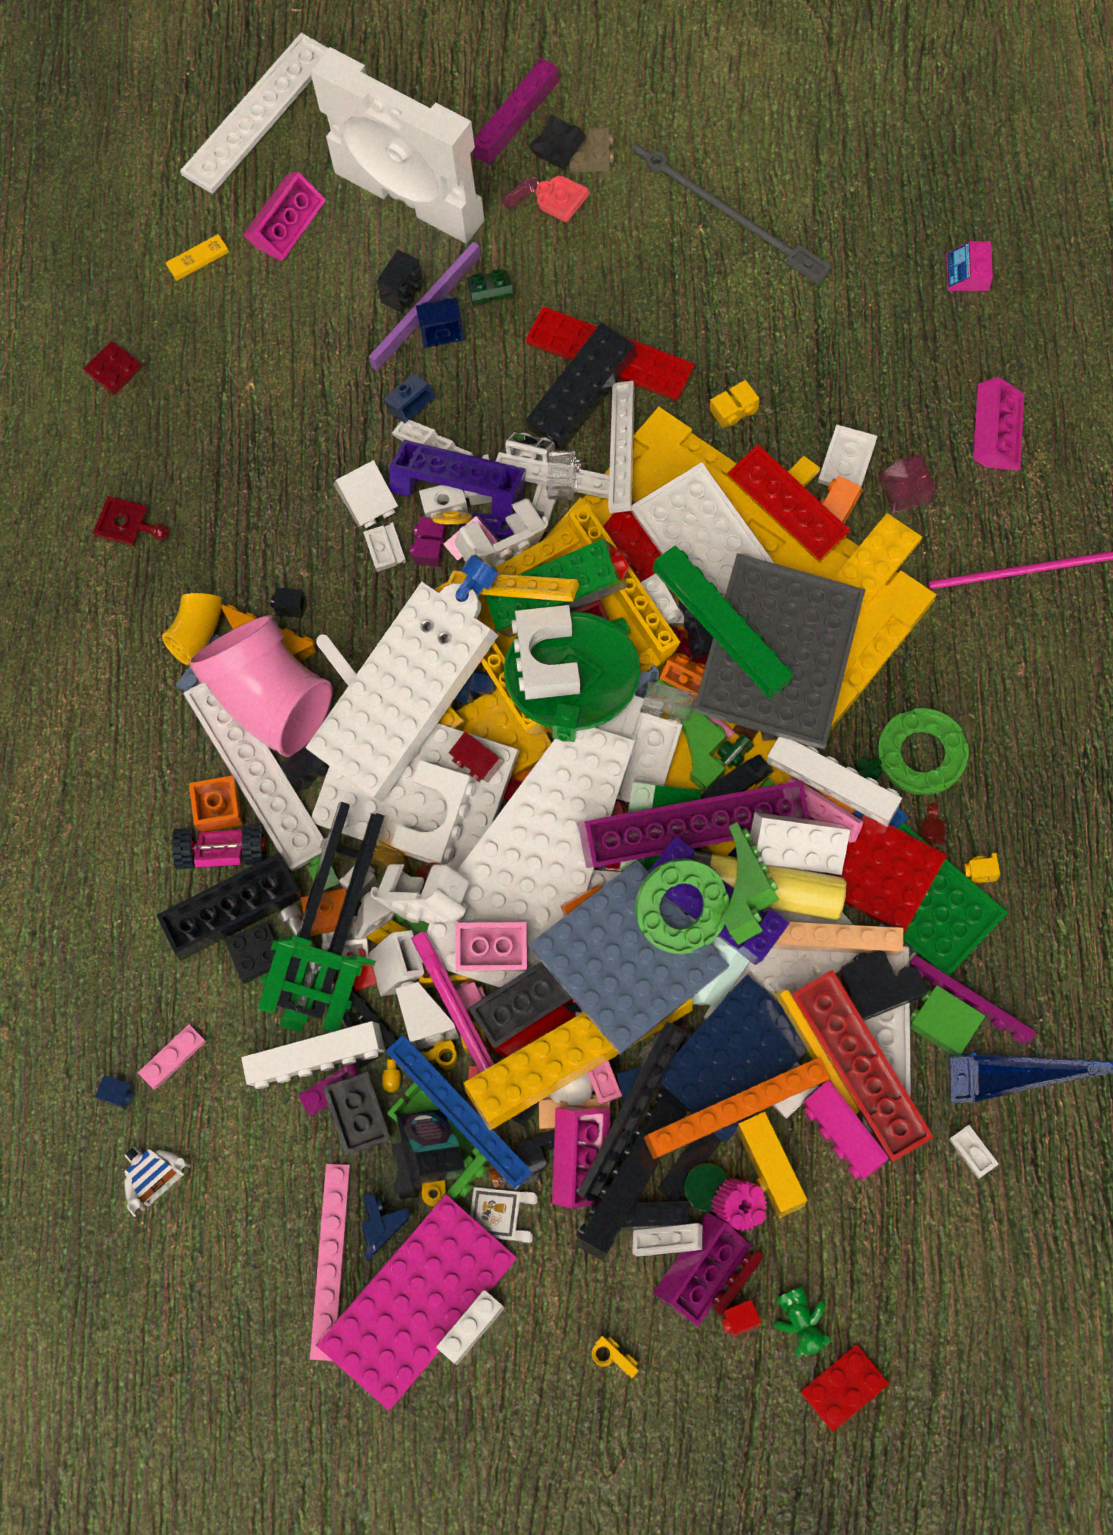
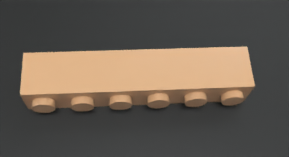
[772,922,903,956]

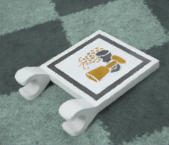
[470,1187,538,1243]

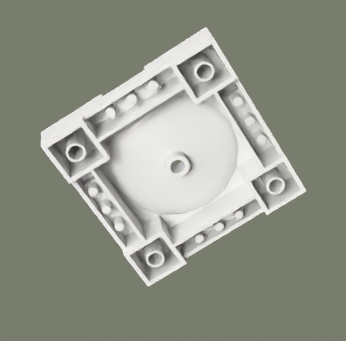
[310,47,485,244]

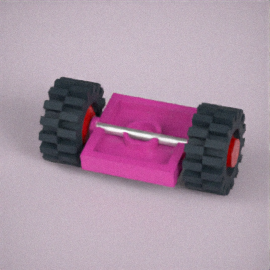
[171,824,267,869]

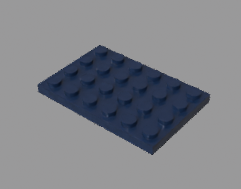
[660,974,807,1144]

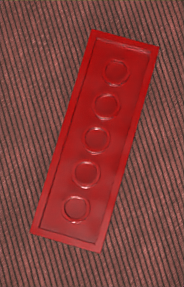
[727,444,850,563]

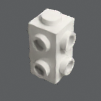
[641,574,683,624]

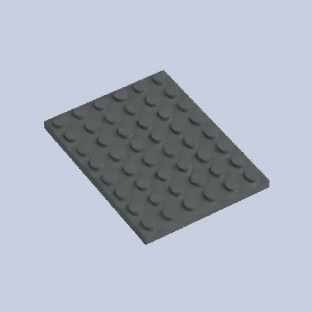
[693,553,865,749]

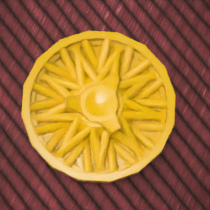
[432,511,472,525]

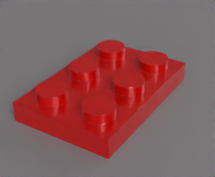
[800,1344,889,1432]

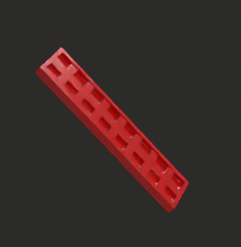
[526,306,695,402]

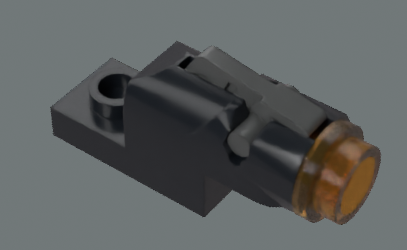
[488,1130,555,1188]

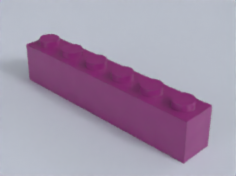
[472,58,559,165]

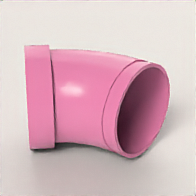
[188,615,333,757]

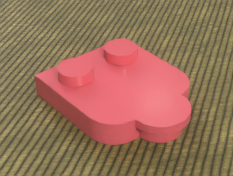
[535,176,590,223]

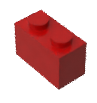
[721,1300,761,1338]

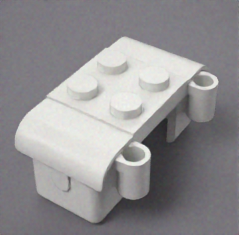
[455,499,548,568]
[371,864,469,924]

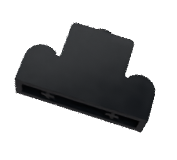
[841,950,928,1021]

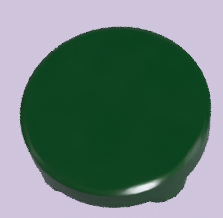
[683,1163,729,1212]

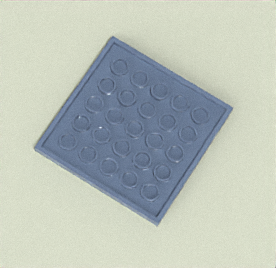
[529,860,730,1055]

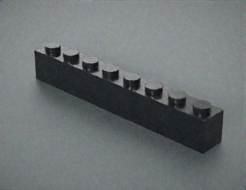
[576,1088,688,1261]

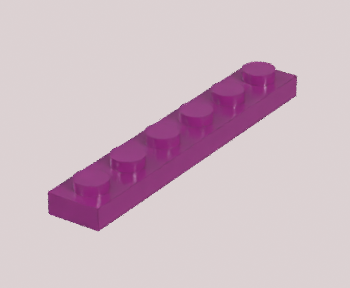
[909,955,1037,1044]

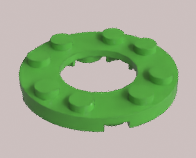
[877,708,969,795]
[635,859,729,954]

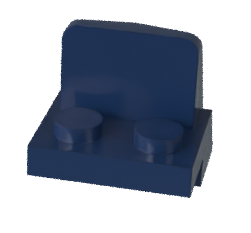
[361,1193,409,1261]

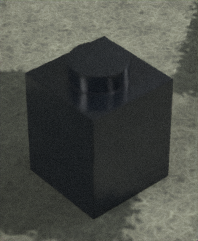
[271,588,305,618]

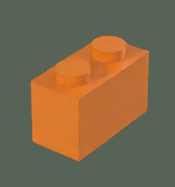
[820,475,863,525]

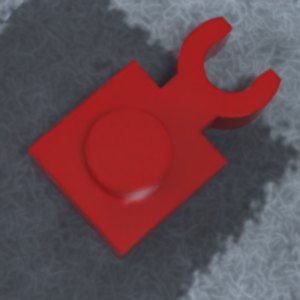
[347,948,377,991]

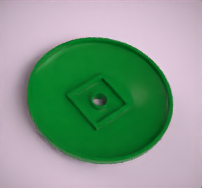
[504,612,640,731]

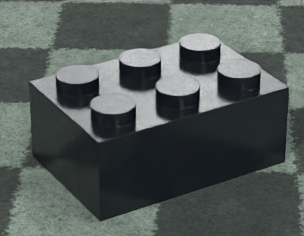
[323,1071,391,1156]

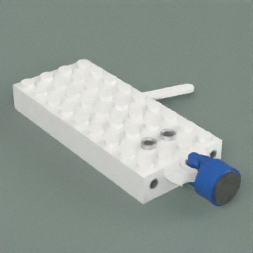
[306,555,499,801]

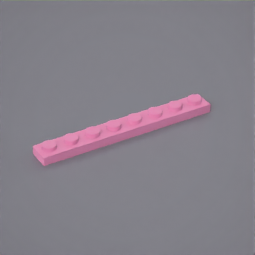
[310,1164,351,1361]

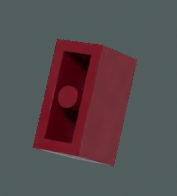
[448,731,505,783]

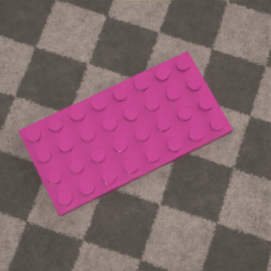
[316,1194,517,1411]

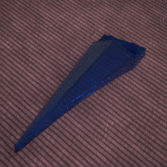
[949,1052,1113,1103]

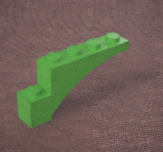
[654,679,726,792]
[721,822,779,945]

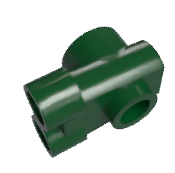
[717,733,754,769]
[855,756,883,781]

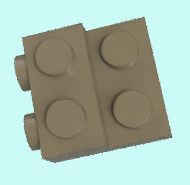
[569,128,614,173]

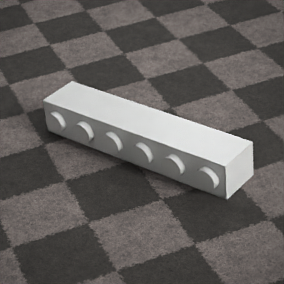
[767,737,902,827]
[241,1021,385,1089]

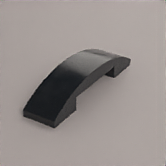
[701,754,774,799]

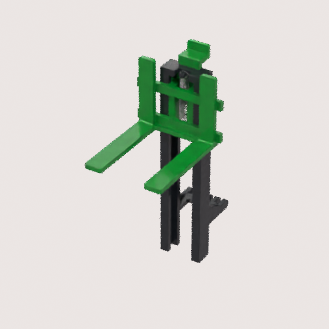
[258,801,385,1032]

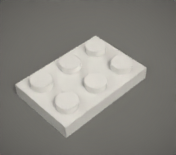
[818,425,877,487]

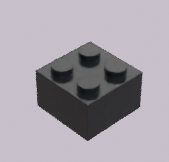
[377,249,424,313]

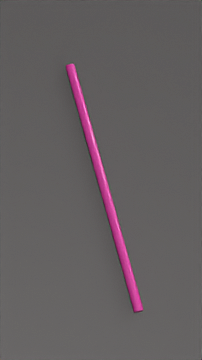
[928,551,1113,590]

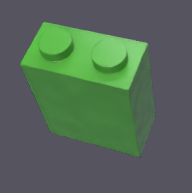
[910,985,985,1059]

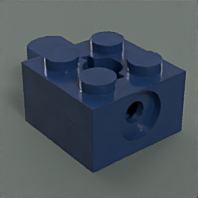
[454,661,497,703]

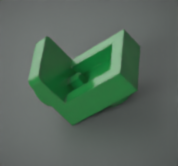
[552,703,581,742]

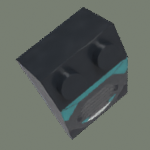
[397,1109,465,1185]

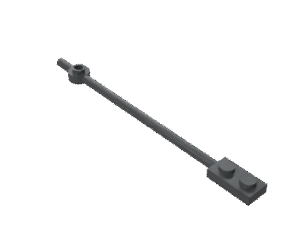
[631,143,831,285]

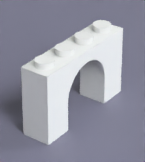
[511,605,580,700]
[390,760,476,865]

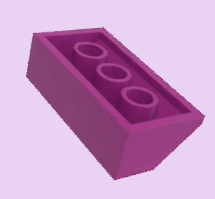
[653,1213,752,1327]

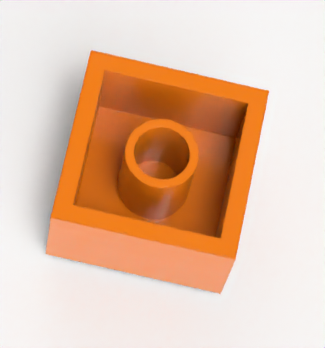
[189,775,243,832]

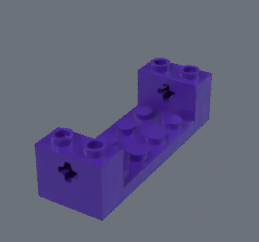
[390,440,526,520]
[643,836,790,965]

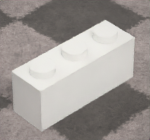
[436,1290,505,1365]

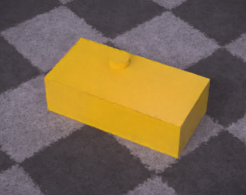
[737,1112,807,1219]

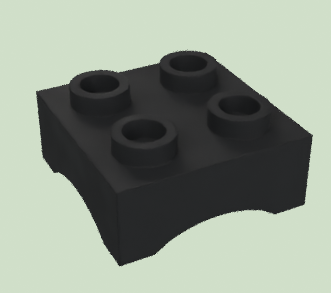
[528,114,586,169]
[224,921,275,984]
[392,1143,422,1199]

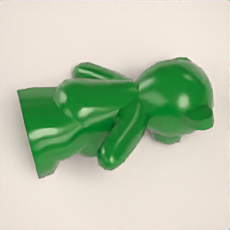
[774,1286,831,1356]

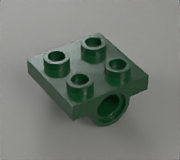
[467,269,513,305]

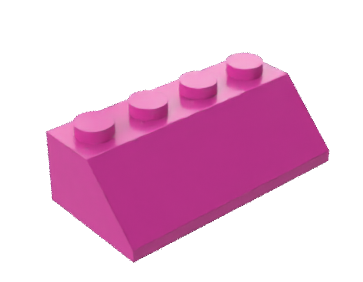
[243,172,326,261]
[973,376,1024,470]
[803,1080,889,1182]
[552,1106,610,1208]

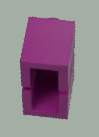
[410,517,447,567]

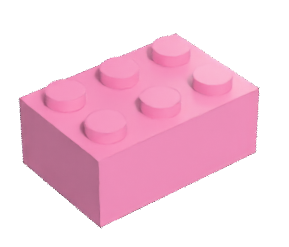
[455,922,527,972]

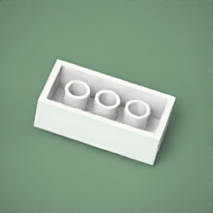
[749,812,850,875]

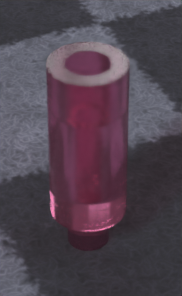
[501,177,538,210]

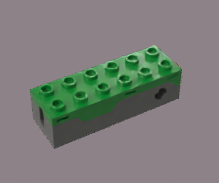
[485,538,630,638]

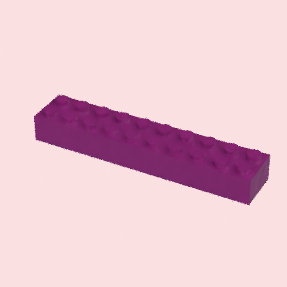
[577,780,810,868]

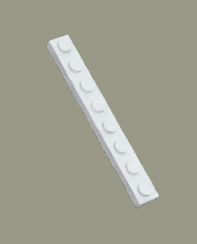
[608,381,635,513]

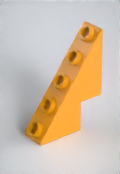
[221,604,316,661]

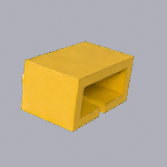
[710,380,760,429]

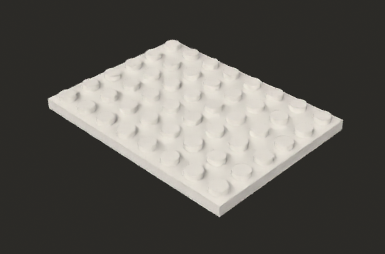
[311,723,520,871]

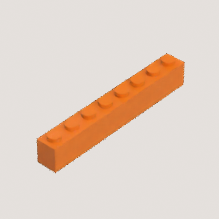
[644,1057,830,1160]

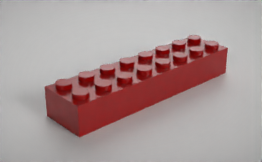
[791,970,934,1162]

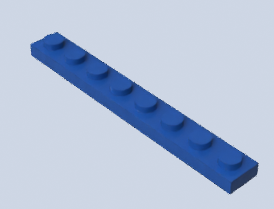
[386,1035,533,1190]

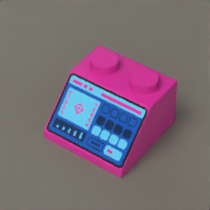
[946,241,993,291]

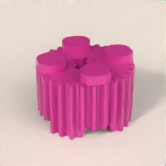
[711,1178,767,1231]

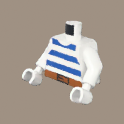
[124,1147,191,1217]

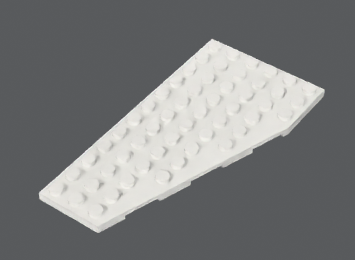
[420,728,635,988]

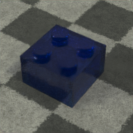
[416,297,464,348]

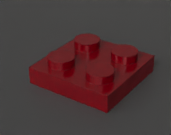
[83,341,143,396]

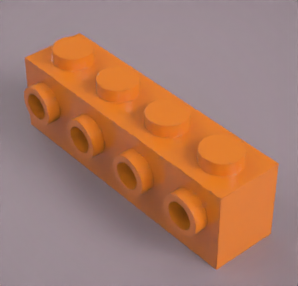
[659,653,706,697]

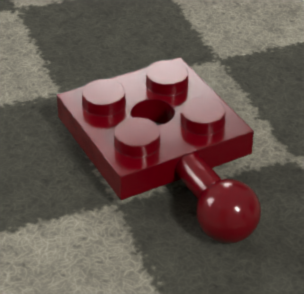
[93,496,169,547]

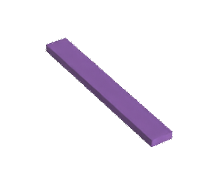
[369,242,481,371]

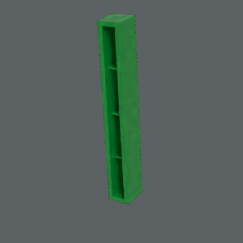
[652,545,793,700]

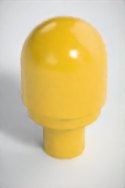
[382,1059,401,1093]

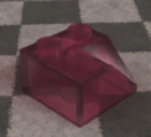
[878,453,936,513]

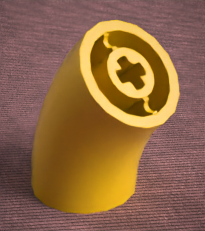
[162,593,222,665]

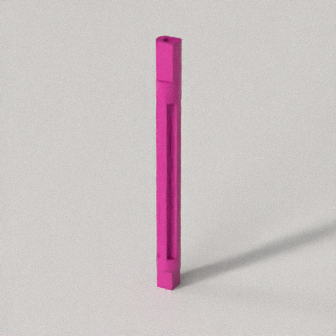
[411,931,494,1073]

